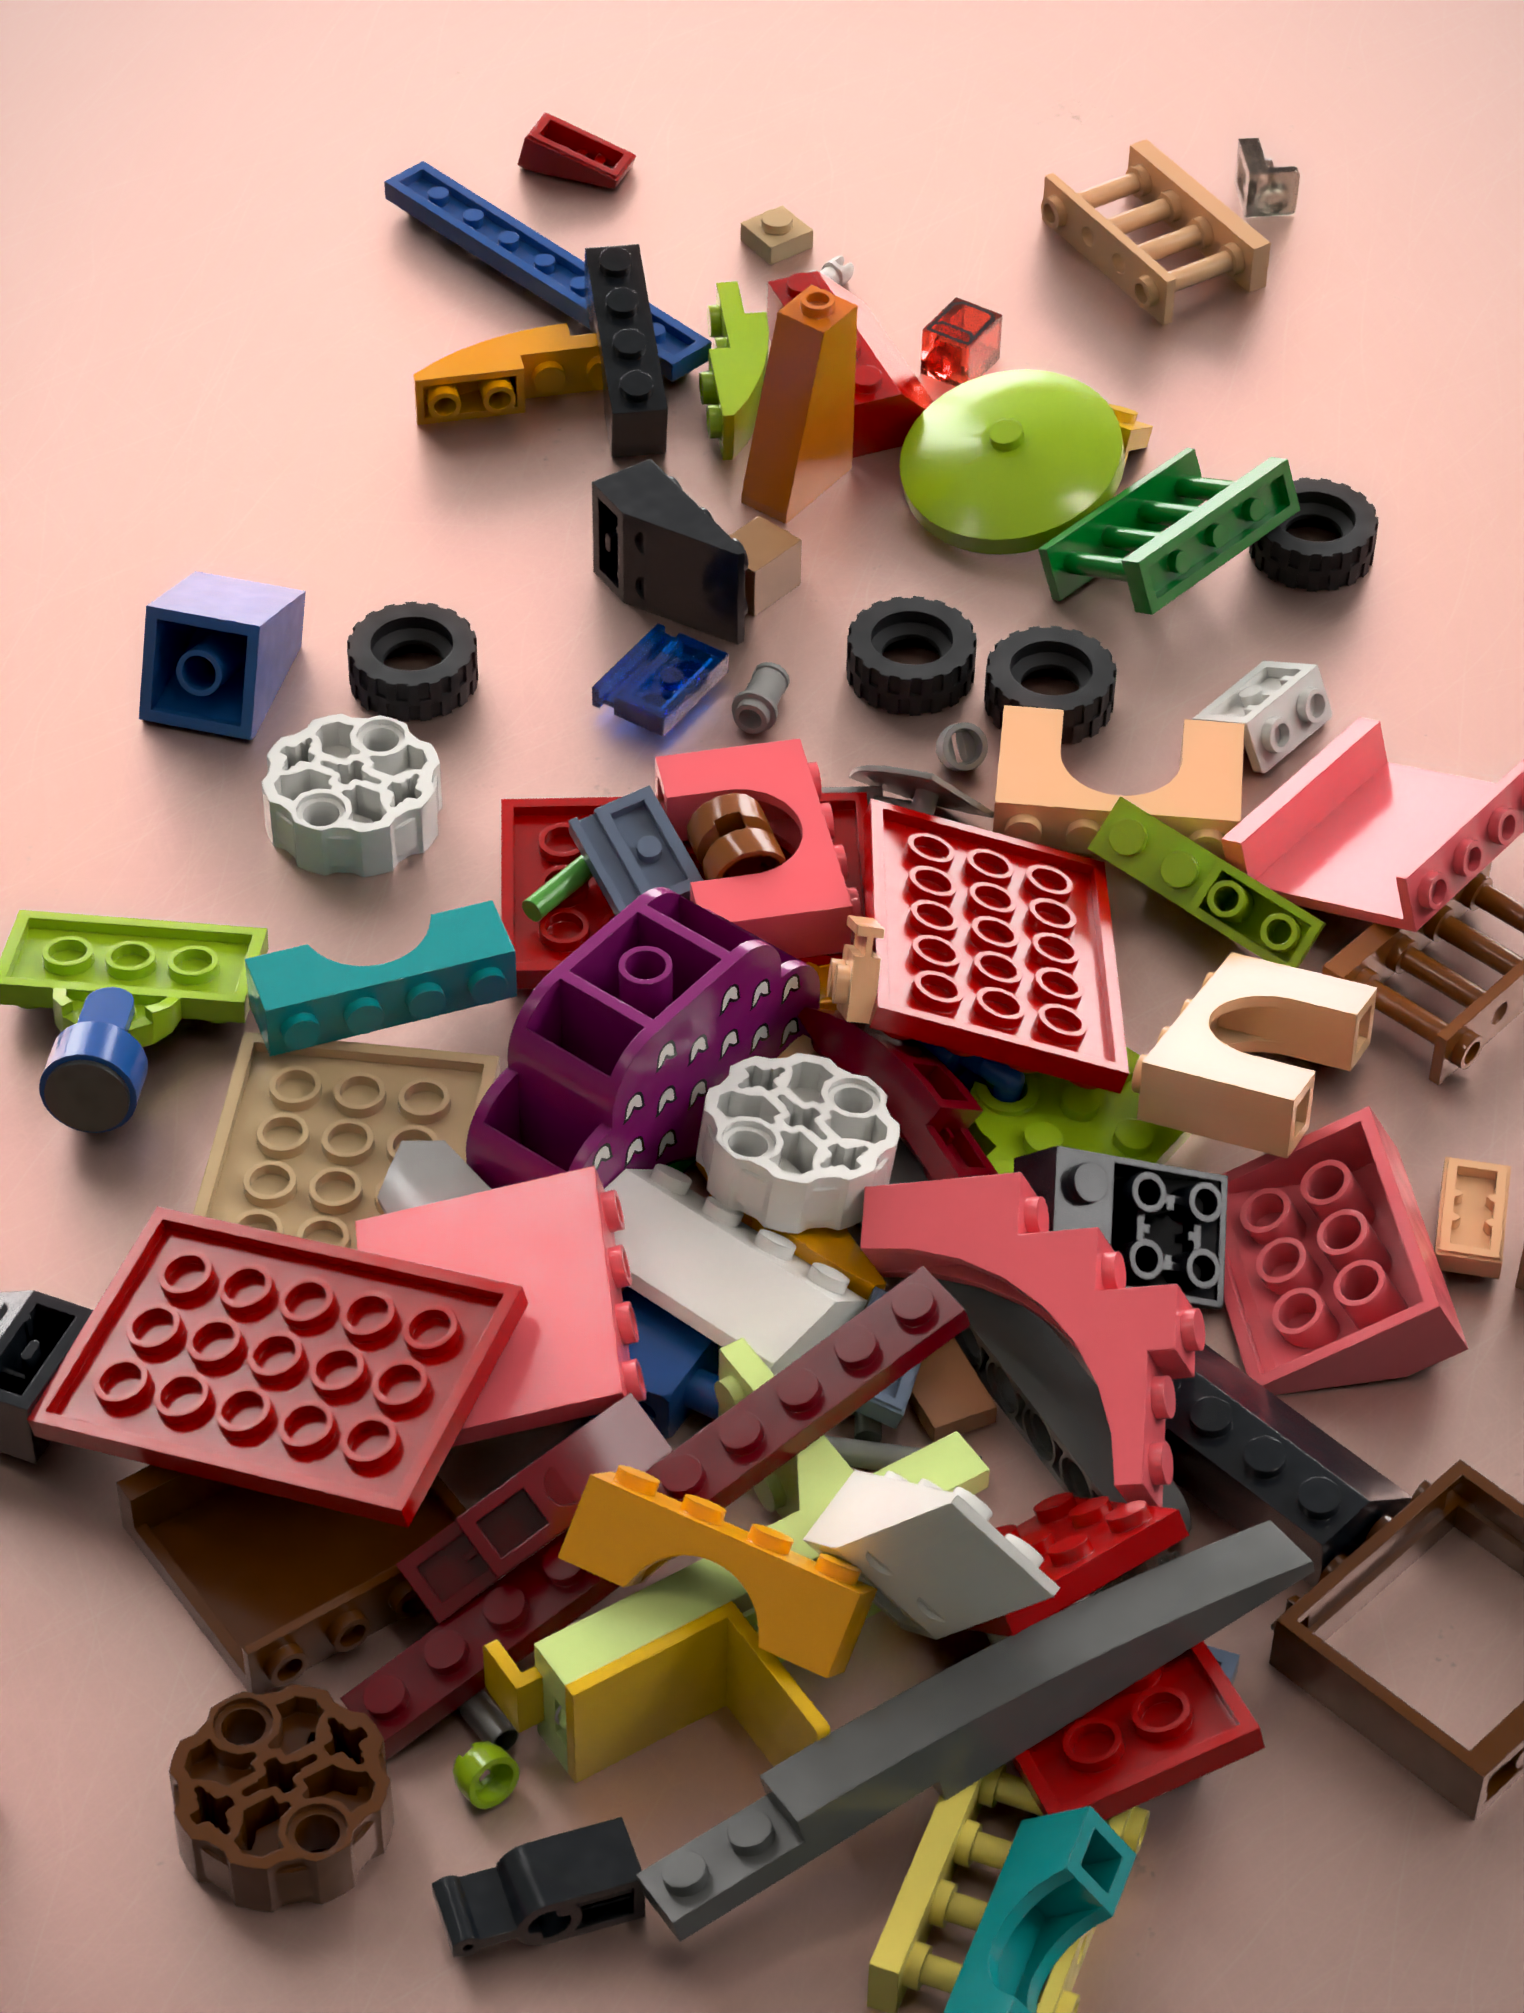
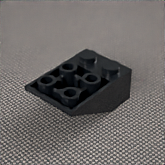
[592,459,749,645]
[1014,1146,1228,1309]
[0,1290,93,1464]

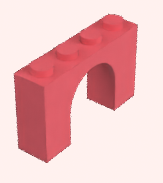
[655,739,861,959]

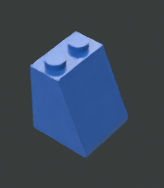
[139,571,306,740]

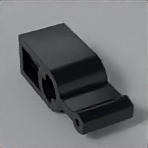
[432,1817,645,1957]

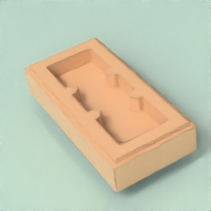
[1434,1157,1511,1279]

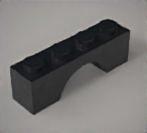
[584,244,668,458]

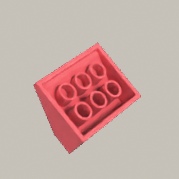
[1221,1106,1469,1395]

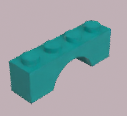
[245,900,517,1057]
[943,1806,1137,2013]

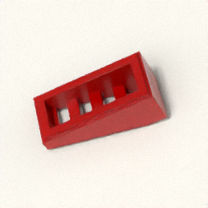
[517,112,637,189]

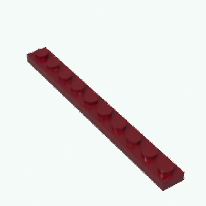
[340,1266,971,1761]

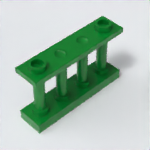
[1038,448,1300,615]

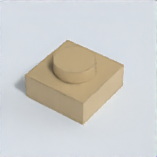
[740,205,814,265]

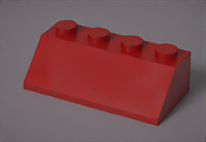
[767,270,934,458]

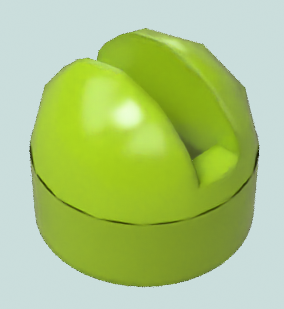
[453,1741,520,1809]

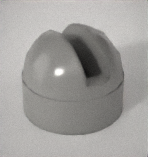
[936,723,988,771]

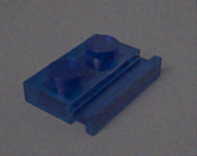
[592,623,729,737]

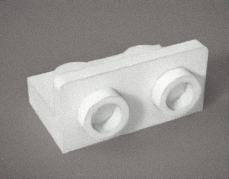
[1192,661,1332,773]

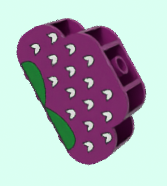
[466,887,820,1189]

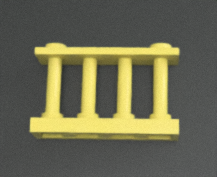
[867,1764,1150,2013]

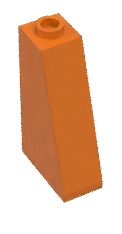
[741,285,858,524]

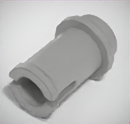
[731,662,790,734]

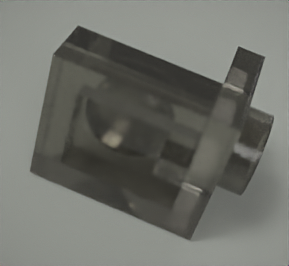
[1234,138,1300,217]

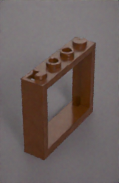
[1269,1459,1524,1820]

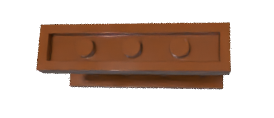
[1322,862,1524,1086]

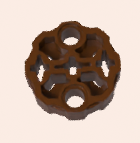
[169,1684,394,1912]

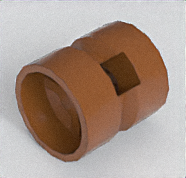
[687,793,787,880]

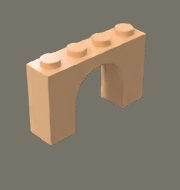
[993,705,1244,861]
[1132,952,1377,1158]

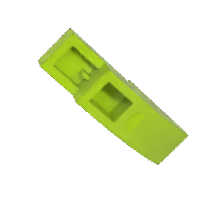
[699,281,769,460]
[1087,796,1326,968]

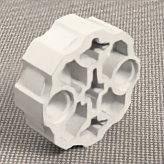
[261,714,442,878]
[696,1053,900,1234]

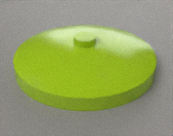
[899,369,1125,555]

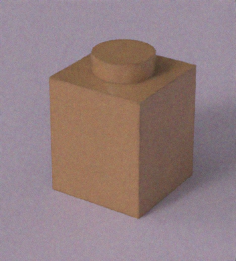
[729,515,802,617]

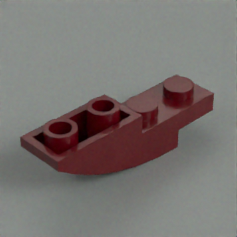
[798,1007,998,1181]
[396,1393,674,1624]

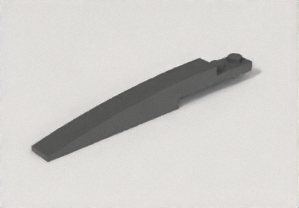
[636,1520,1315,1942]

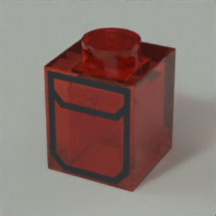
[920,297,1003,387]

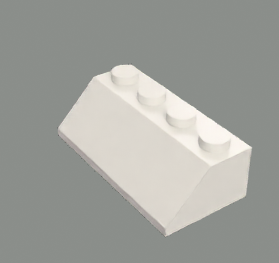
[604,1164,868,1375]

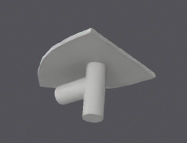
[849,765,994,818]

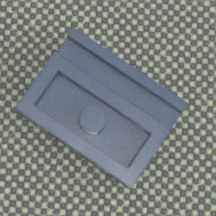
[568,785,704,916]

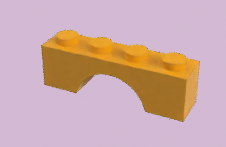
[557,1465,877,1678]

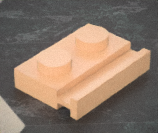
[827,915,885,1024]

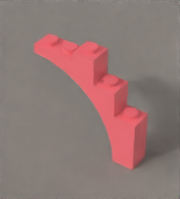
[860,1172,1205,1507]

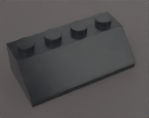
[1165,1344,1412,1587]

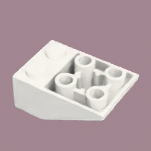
[803,1470,1060,1640]

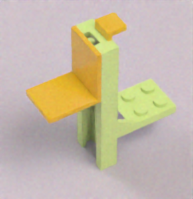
[483,1338,990,1784]

